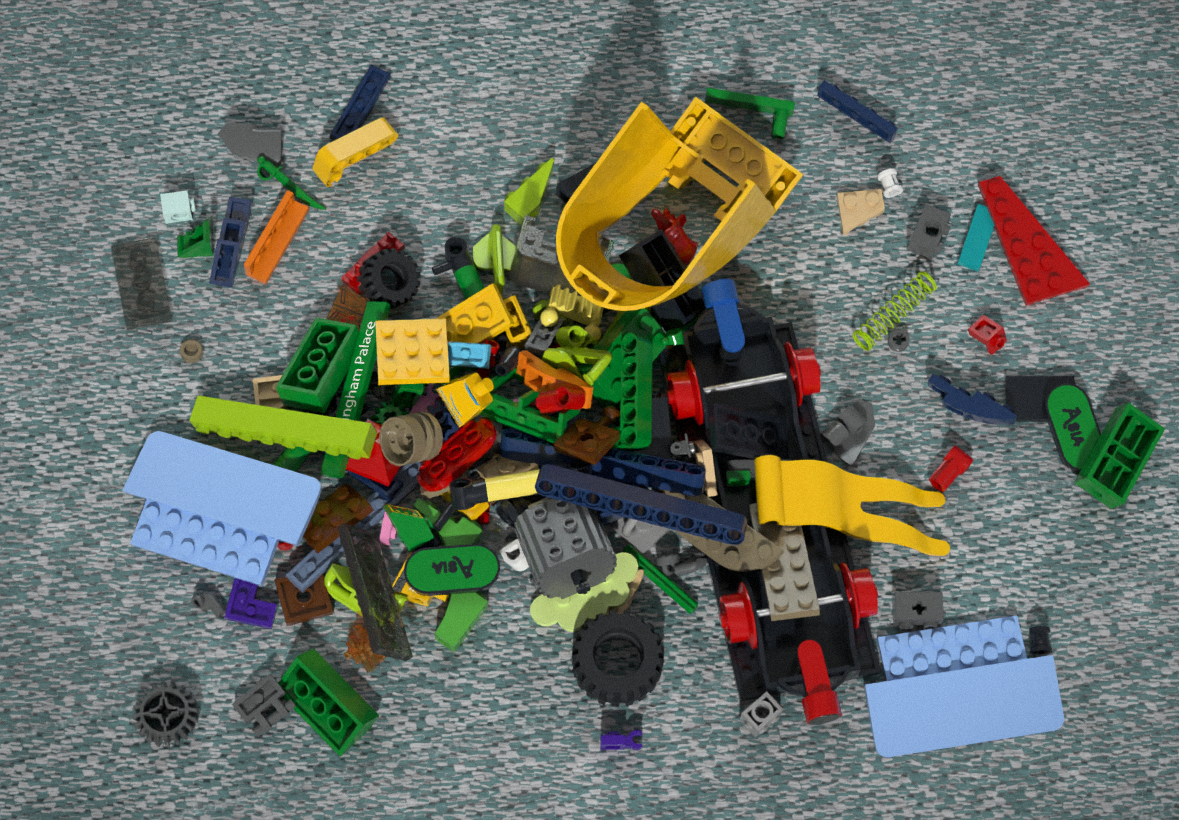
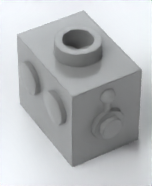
[739,692,783,738]

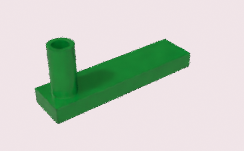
[705,88,795,139]

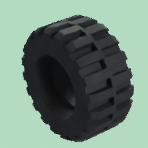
[572,610,664,707]

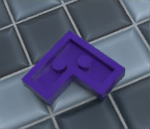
[224,578,278,629]

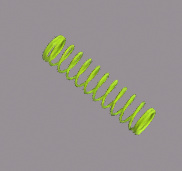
[852,271,937,351]

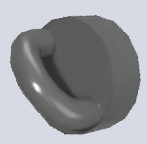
[655,552,680,575]

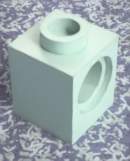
[160,190,196,224]

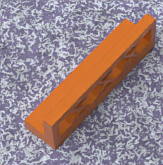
[244,190,309,284]

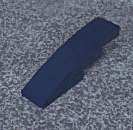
[209,197,253,288]

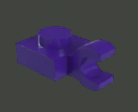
[600,730,642,750]

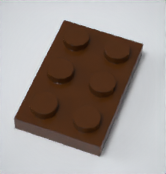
[302,482,374,554]

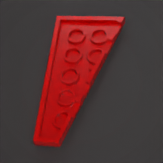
[978,176,1090,306]

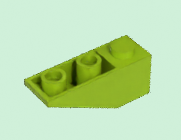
[504,158,554,228]

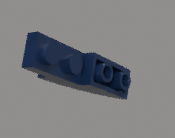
[928,374,1017,425]

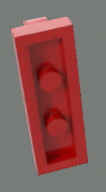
[341,232,405,294]

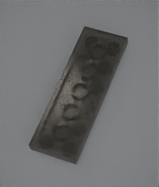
[338,524,413,661]

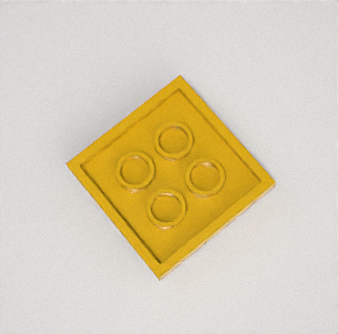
[375,319,450,385]

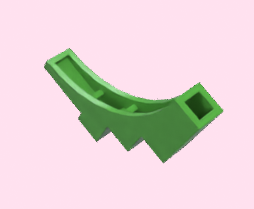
[413,498,488,653]

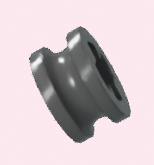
[888,329,910,352]

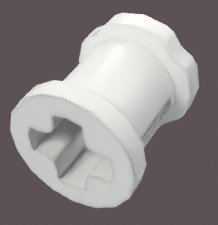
[877,169,903,198]

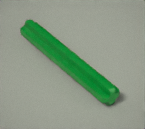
[622,544,698,614]

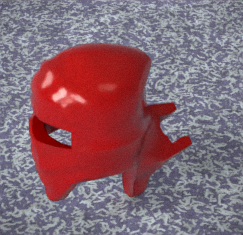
[651,208,698,266]

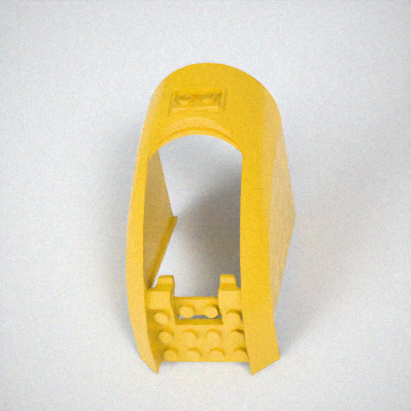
[556,97,803,311]

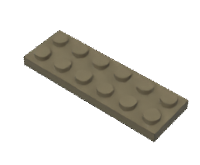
[749,503,820,621]

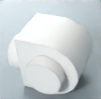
[499,539,529,571]

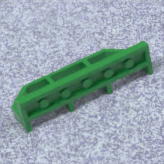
[443,359,580,443]

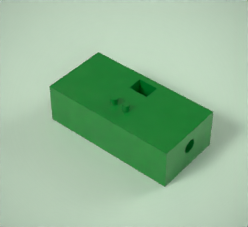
[1074,402,1165,509]

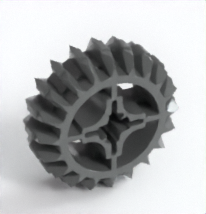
[132,681,199,747]

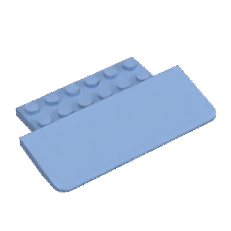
[122,431,322,587]
[864,615,1064,757]

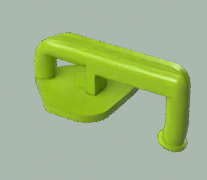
[472,224,519,298]
[541,346,612,386]
[324,564,408,629]

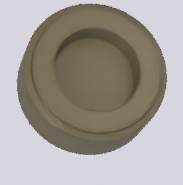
[179,339,203,363]

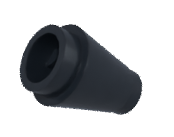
[495,346,522,377]

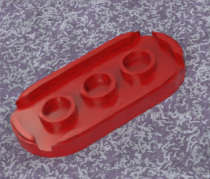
[417,418,497,492]

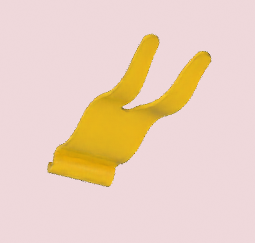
[754,455,950,556]

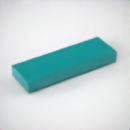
[957,204,994,272]

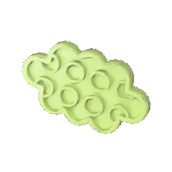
[530,552,639,632]

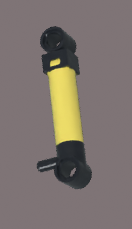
[449,459,592,510]

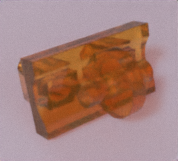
[344,624,388,673]

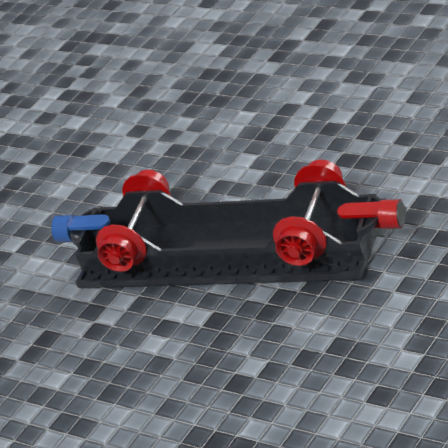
[658,279,881,725]

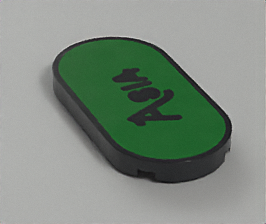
[1043,383,1101,473]
[404,544,500,596]

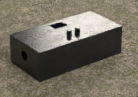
[619,229,706,332]

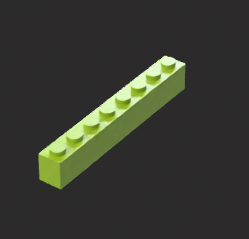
[189,395,377,459]

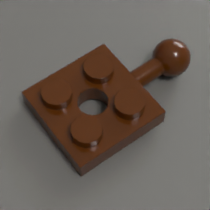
[554,405,620,465]
[274,574,352,626]

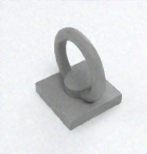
[609,517,670,555]

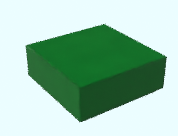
[725,470,751,487]

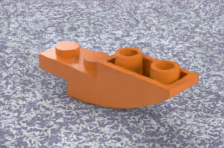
[516,350,593,409]

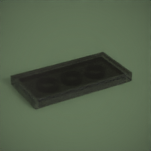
[111,237,173,331]

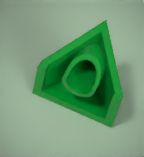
[177,216,213,258]

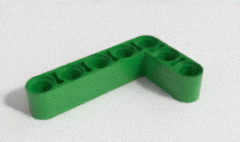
[583,333,652,451]

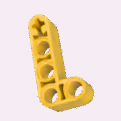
[312,117,399,187]

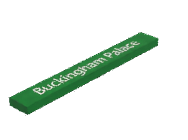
[320,301,391,478]

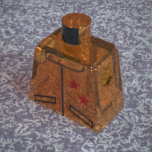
[326,286,369,331]

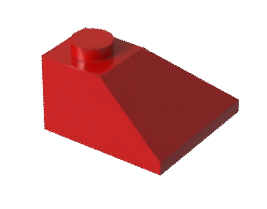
[346,419,401,487]

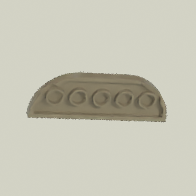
[664,490,784,572]

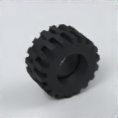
[357,248,421,310]

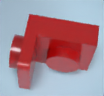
[968,315,1007,355]

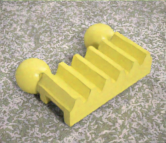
[540,285,604,341]

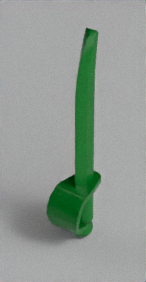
[257,156,326,210]
[660,314,701,346]

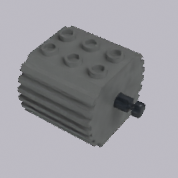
[514,499,617,599]

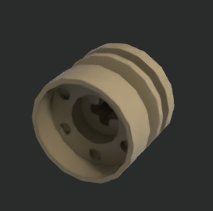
[379,411,443,466]

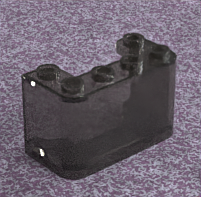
[509,215,614,296]

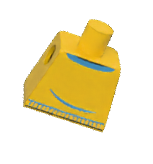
[436,372,494,427]

